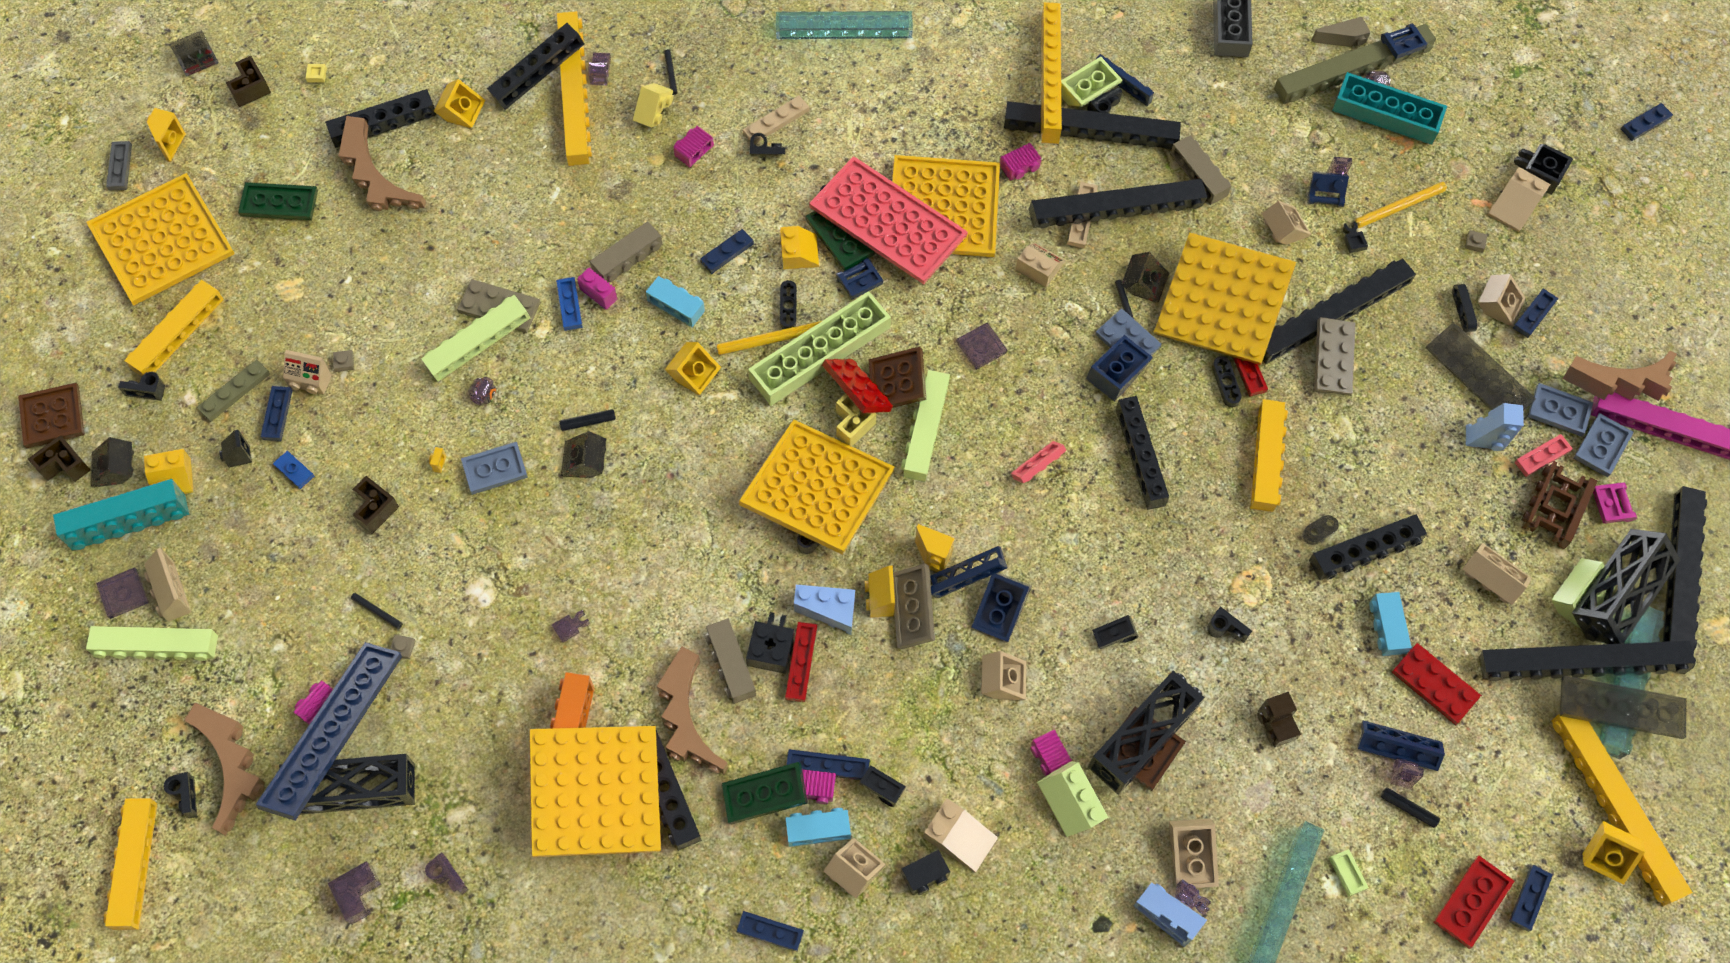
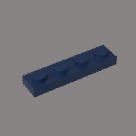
[1096,54,1154,106]
[786,749,870,780]

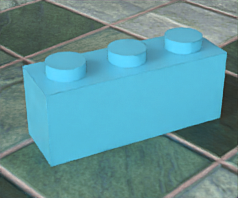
[646,276,705,327]
[1369,592,1412,656]
[786,808,851,847]

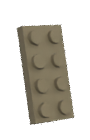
[457,279,541,333]
[1314,317,1355,395]
[893,564,935,649]

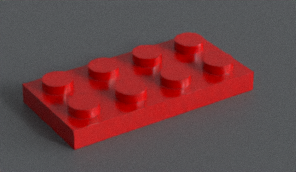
[822,359,893,413]
[1392,643,1482,725]
[1433,855,1515,949]

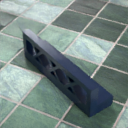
[930,546,1008,598]
[1357,720,1445,771]

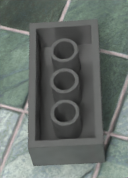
[1213,0,1253,57]

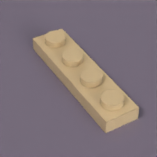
[743,96,810,144]
[1067,182,1098,248]

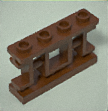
[1521,461,1598,549]

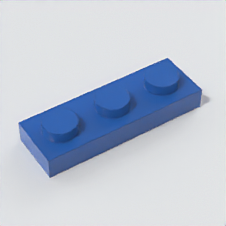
[556,277,583,331]

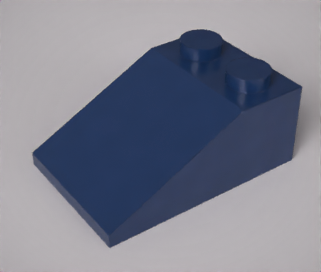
[1086,335,1153,402]
[971,572,1032,642]

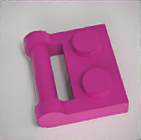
[1593,482,1637,524]

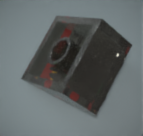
[169,29,219,77]
[1121,252,1169,303]
[561,431,607,478]
[91,437,134,487]

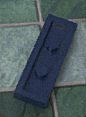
[1621,103,1673,141]
[700,229,754,274]
[1513,288,1559,338]
[260,386,293,441]
[1509,865,1553,932]
[736,911,804,952]

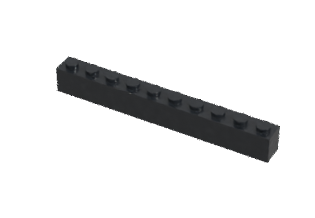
[1004,101,1181,149]
[1028,179,1207,229]
[1263,258,1416,364]
[1662,486,1707,674]
[1479,641,1695,681]

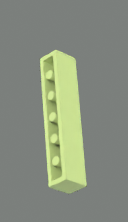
[421,295,530,382]
[901,370,950,482]
[86,626,218,661]

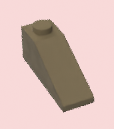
[1312,17,1371,47]

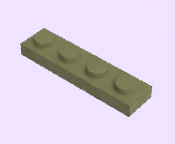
[197,359,270,422]

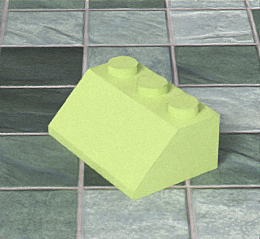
[1061,57,1122,107]
[1552,558,1615,629]
[1037,761,1108,837]

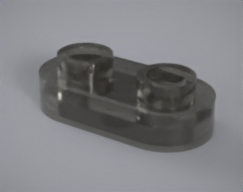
[1302,515,1339,545]

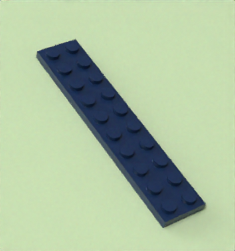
[256,642,402,821]

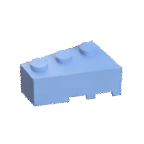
[1466,403,1524,451]
[794,585,855,635]
[1134,882,1207,947]

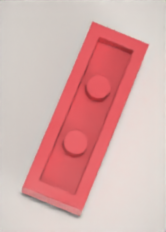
[1514,434,1573,477]
[1011,441,1066,483]

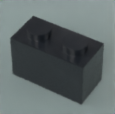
[901,850,950,895]

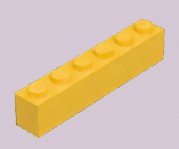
[124,279,224,376]
[1250,399,1288,512]
[104,798,158,930]

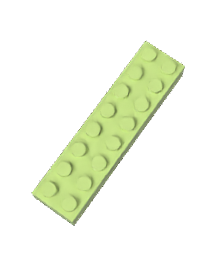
[748,291,891,406]

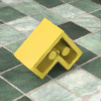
[633,83,673,128]
[836,394,876,446]

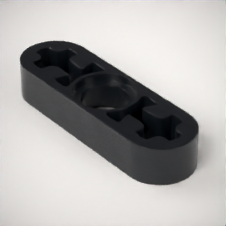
[780,280,797,329]
[1452,284,1477,333]
[1212,356,1242,408]

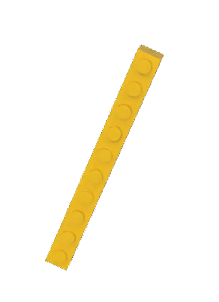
[1041,2,1062,144]
[557,11,592,166]
[1551,706,1693,906]

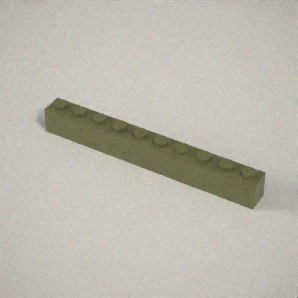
[1274,24,1436,104]

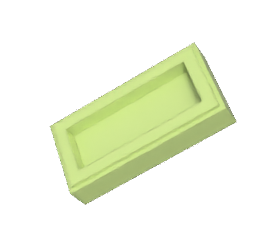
[1329,849,1369,897]

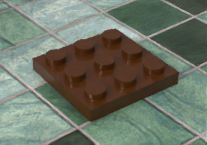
[868,346,927,408]
[18,383,85,449]
[1105,706,1186,791]

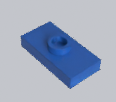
[273,451,315,489]

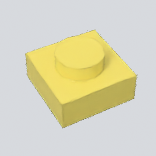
[306,64,327,83]

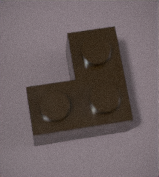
[226,56,271,107]
[28,435,91,482]
[352,476,399,535]
[1257,691,1301,748]

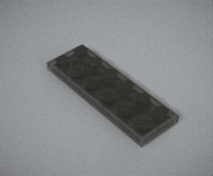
[1426,322,1536,411]
[1560,675,1687,739]

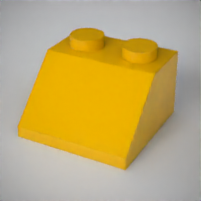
[434,79,485,128]
[147,108,186,162]
[780,226,819,269]
[665,342,721,395]
[144,449,193,494]
[915,524,955,572]
[864,565,895,618]

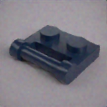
[1381,23,1428,59]
[1307,171,1349,207]
[835,258,883,300]

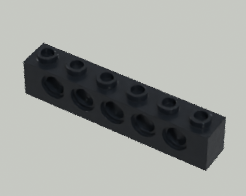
[487,23,585,110]
[325,89,437,148]
[1115,396,1169,510]
[1309,514,1427,580]
[652,725,702,851]

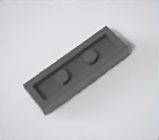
[106,141,132,191]

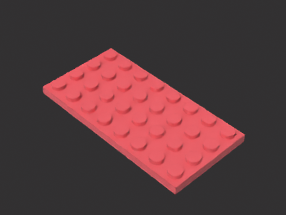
[809,156,968,284]

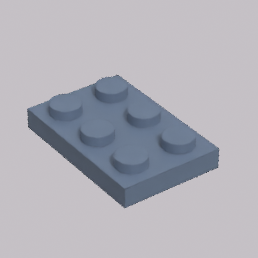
[1095,308,1162,356]
[1527,383,1593,437]
[1573,413,1634,477]
[461,442,528,495]

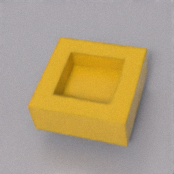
[429,447,447,473]

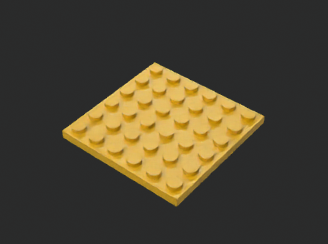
[892,155,1000,257]
[86,173,235,305]
[1154,232,1296,365]
[739,419,895,555]
[529,726,661,857]

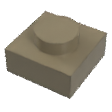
[1465,230,1488,253]
[333,350,354,372]
[390,635,415,659]

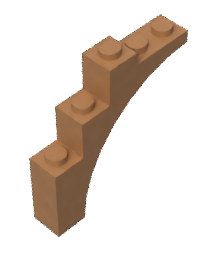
[338,116,426,211]
[1562,351,1677,401]
[656,646,728,775]
[184,703,265,836]

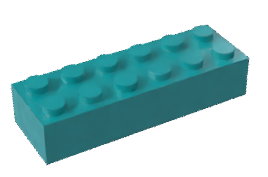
[1332,72,1447,145]
[53,479,190,550]

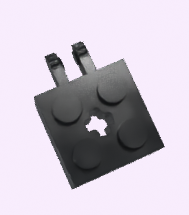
[1514,144,1574,195]
[746,612,795,674]

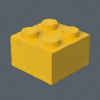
[1582,821,1645,885]

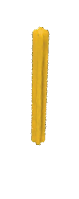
[1355,182,1447,228]
[717,321,822,355]

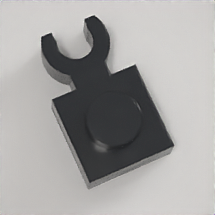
[1342,221,1368,253]

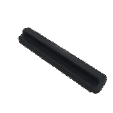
[559,409,616,431]
[1381,787,1440,828]

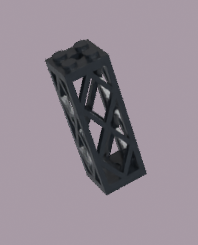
[1572,529,1680,644]
[1088,670,1205,795]
[276,754,415,815]

